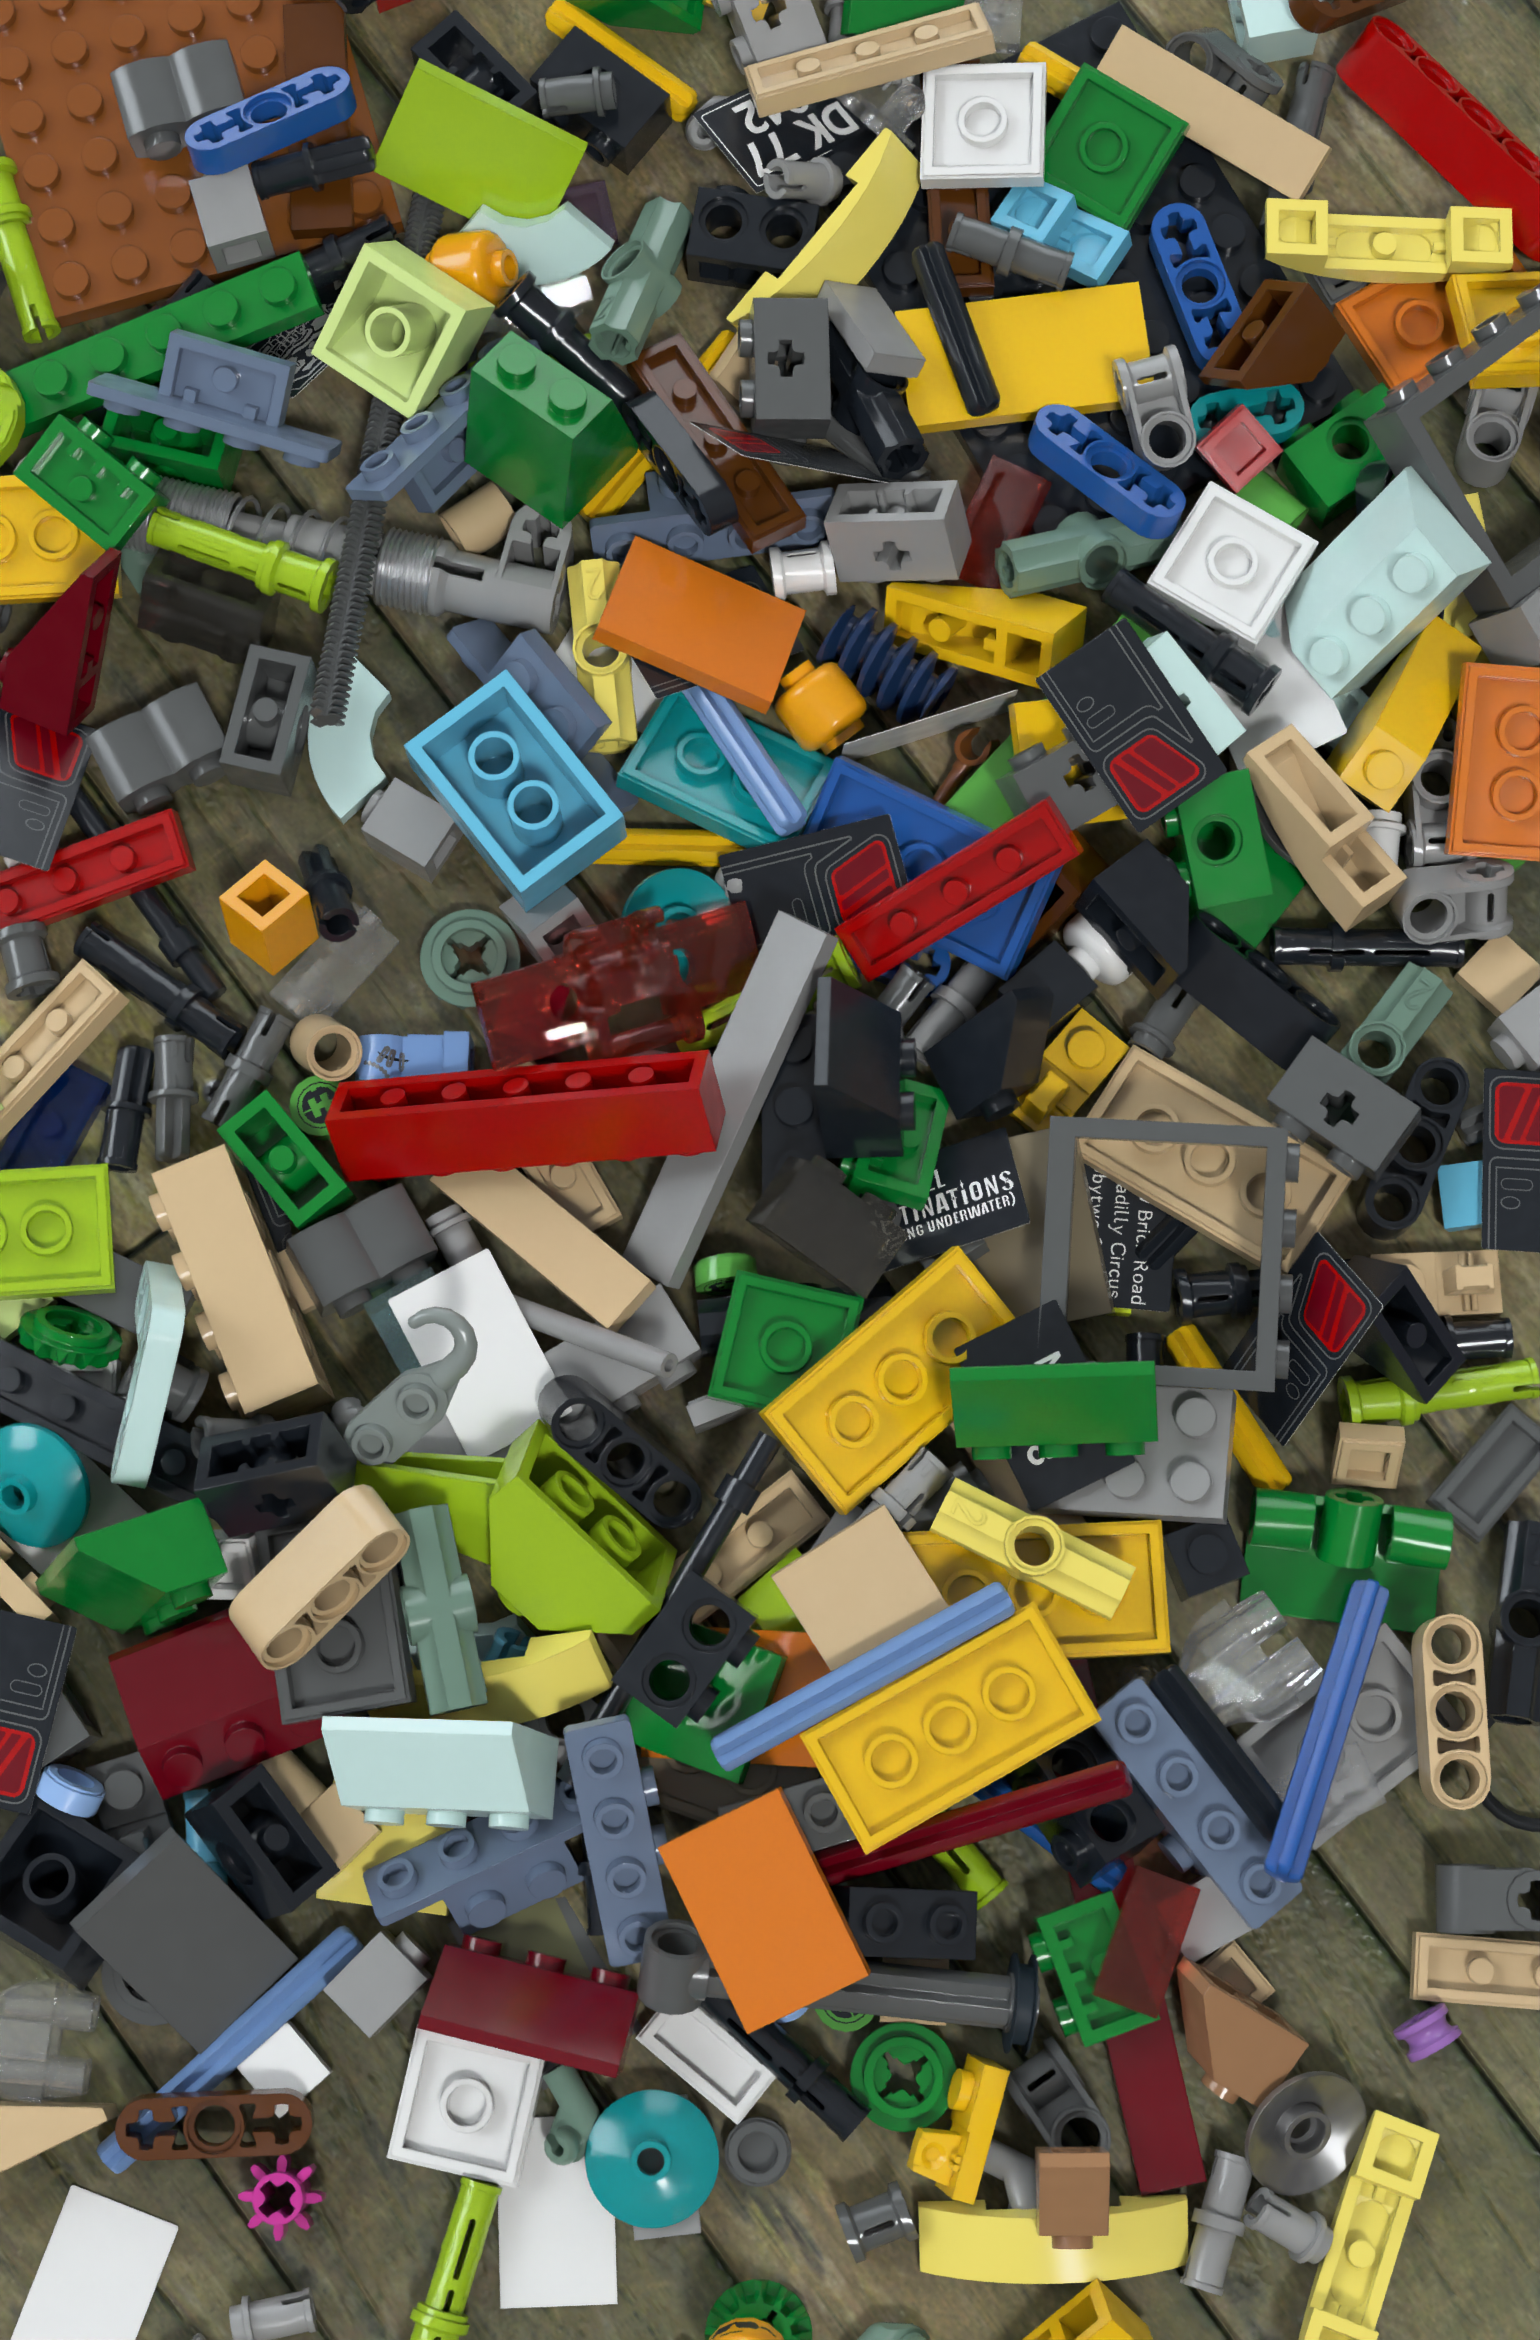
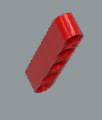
[1336,15,1540,263]

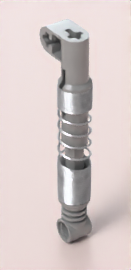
[14,455,575,635]

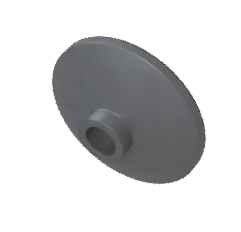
[1245,2071,1367,2196]

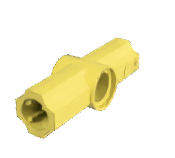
[567,558,638,755]
[929,1477,1136,1621]

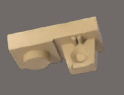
[1368,1250,1503,1319]

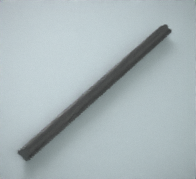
[309,191,445,728]

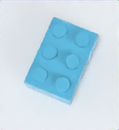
[404,669,627,913]

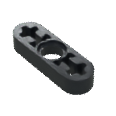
[622,390,739,536]

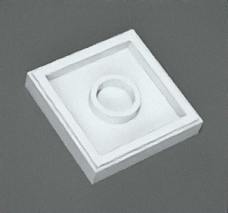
[920,62,1047,189]
[1146,481,1319,652]
[387,2024,547,2188]

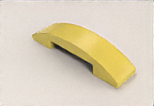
[726,127,921,330]
[1265,198,1513,284]
[367,1629,613,1724]
[1298,2110,1440,2340]
[918,2194,1189,2284]

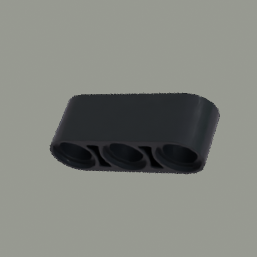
[1176,910,1341,1071]
[1355,1057,1470,1241]
[537,1375,702,1529]

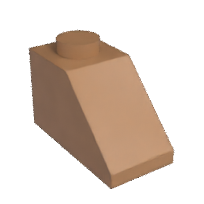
[1176,1956,1309,2107]
[1035,2147,1110,2249]

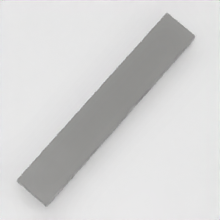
[622,910,839,1289]

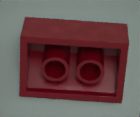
[108,1608,347,1800]
[417,1934,640,2078]

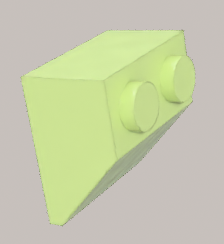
[311,240,496,419]

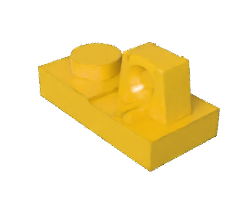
[1008,1008,1130,1132]
[907,2053,1010,2205]

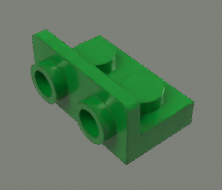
[13,414,171,551]
[835,1078,949,1211]
[1027,1890,1160,2048]

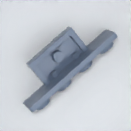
[86,328,342,468]
[345,337,543,513]
[589,471,835,568]
[446,619,639,814]
[1092,1679,1302,1929]
[563,1714,669,1967]
[363,1778,584,1935]

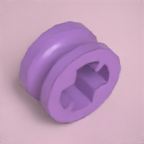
[1393,2002,1462,2063]

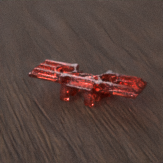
[470,901,759,1072]

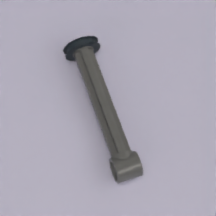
[637,1919,1040,2056]

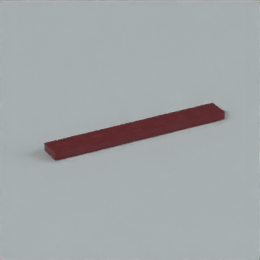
[1054,1659,1207,2196]

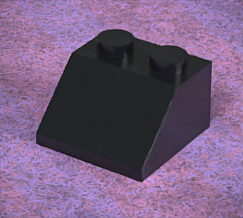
[814,977,917,1159]
[0,1793,141,1991]

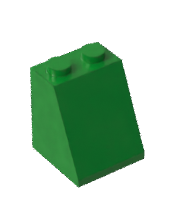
[464,331,638,529]

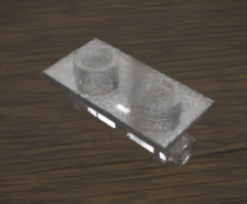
[835,78,925,149]
[269,901,400,1021]

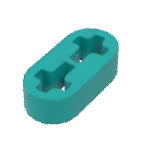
[1190,384,1304,450]

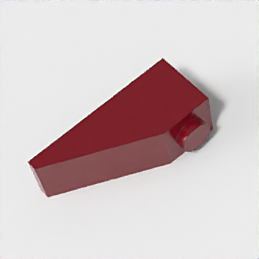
[0,547,122,737]

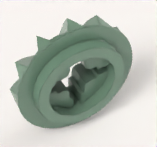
[420,909,521,1010]

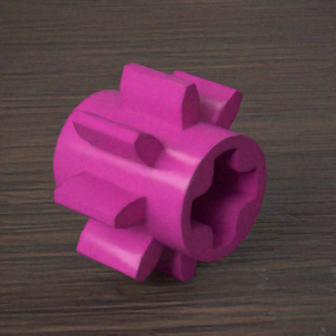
[238,2154,326,2241]

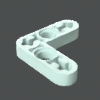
[111,1260,185,1489]

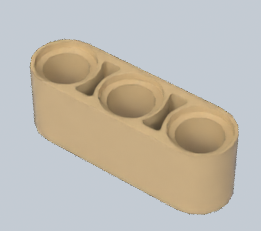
[228,1484,410,1670]
[1411,1613,1491,1811]

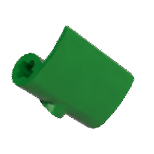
[1239,1487,1453,1633]

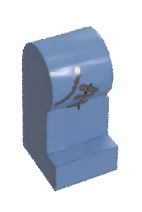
[355,1031,475,1081]

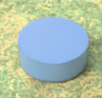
[36,1764,106,1818]

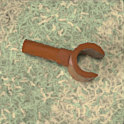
[932,727,1000,805]

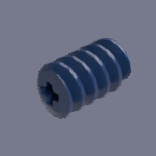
[816,605,959,725]

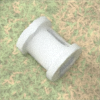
[768,540,837,601]

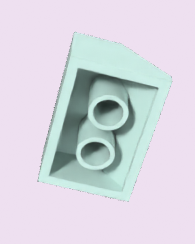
[1284,466,1492,699]
[321,1716,559,1831]

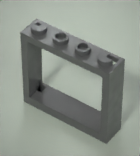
[1364,283,1540,615]
[1037,1116,1300,1392]

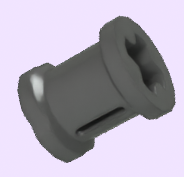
[0,921,62,1001]
[835,2180,919,2264]

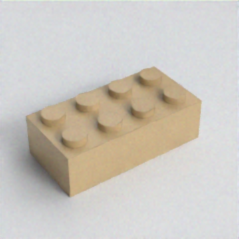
[148,1144,336,1421]

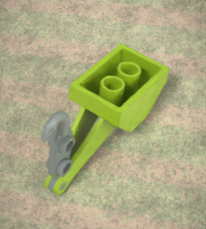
[344,1307,677,1635]

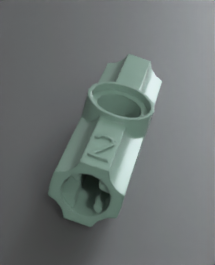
[588,196,693,366]
[995,512,1182,598]
[1327,961,1453,1127]
[394,1504,488,1716]

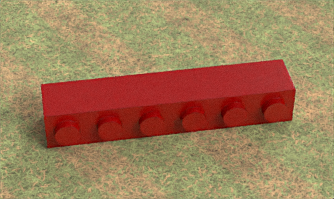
[324,1050,726,1182]

